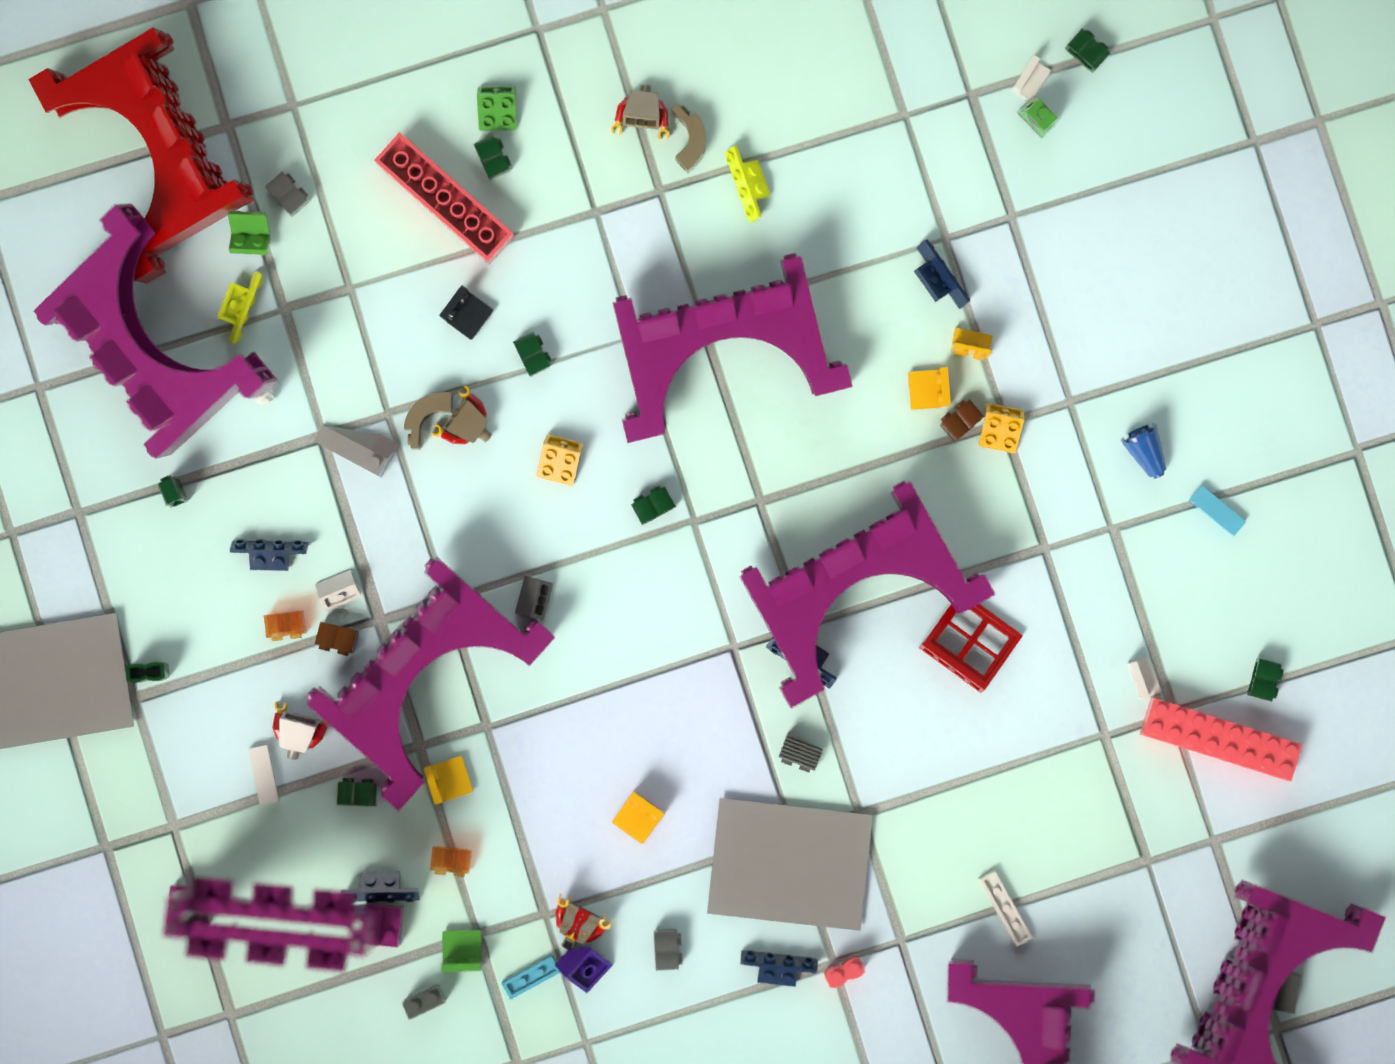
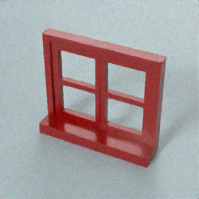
[919,604,1023,693]

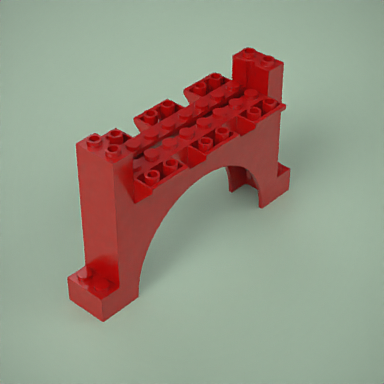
[28,27,254,284]

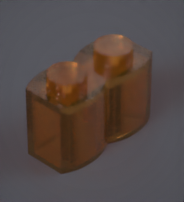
[263,611,306,641]
[430,846,472,877]

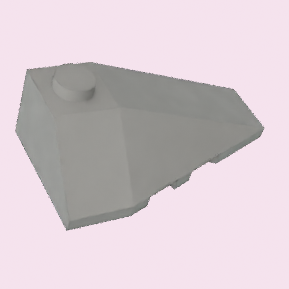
[314,425,399,477]

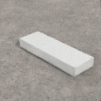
[248,745,280,806]

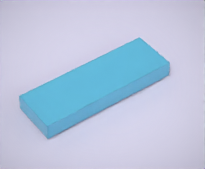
[1189,485,1246,537]
[501,954,561,1000]

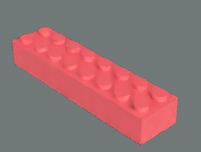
[374,132,515,265]
[1139,698,1302,782]

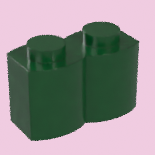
[1065,29,1110,73]
[473,135,512,180]
[513,332,552,377]
[158,475,188,507]
[631,485,676,526]
[1247,658,1284,702]
[125,662,170,683]
[337,778,378,807]

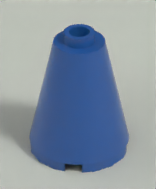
[1121,423,1167,479]

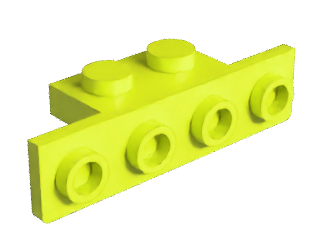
[725,145,771,223]
[216,272,263,345]

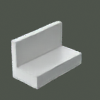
[1012,55,1051,101]
[315,570,361,612]
[1127,656,1162,700]

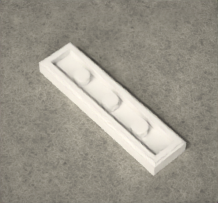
[978,870,1033,947]

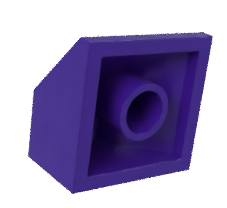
[555,947,613,993]

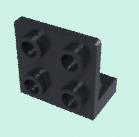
[439,285,494,340]

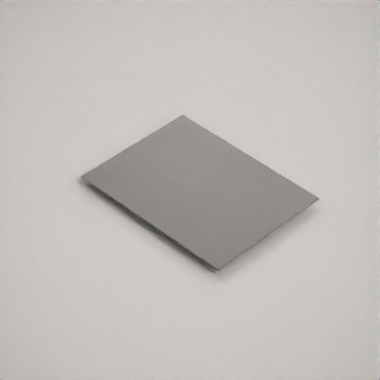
[0,613,134,749]
[707,798,873,931]

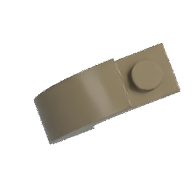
[671,103,706,174]
[404,392,453,450]

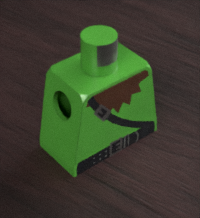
[1017,98,1058,138]

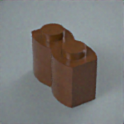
[940,399,985,443]
[315,622,359,656]

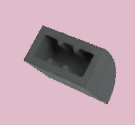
[515,576,553,620]
[1272,972,1301,1014]

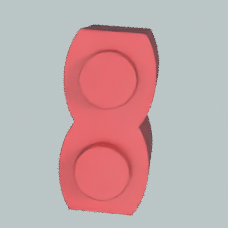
[824,956,865,988]

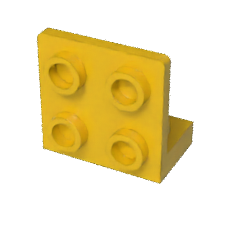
[950,328,993,361]
[908,367,951,410]
[979,403,1024,453]
[536,434,584,486]
[423,756,473,805]
[612,791,665,844]

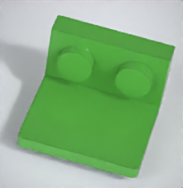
[477,86,517,131]
[228,211,271,255]
[441,930,482,972]

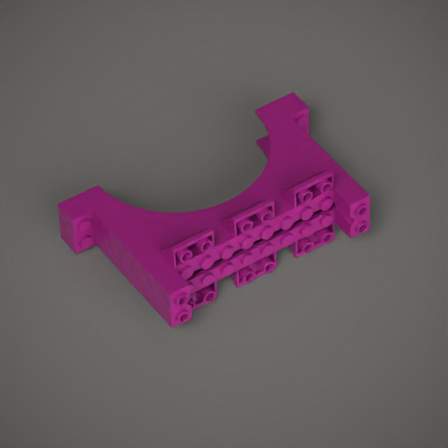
[33,204,279,459]
[612,253,853,443]
[739,481,996,709]
[306,557,556,811]
[162,876,404,973]
[1170,879,1386,1064]
[947,959,1095,1064]

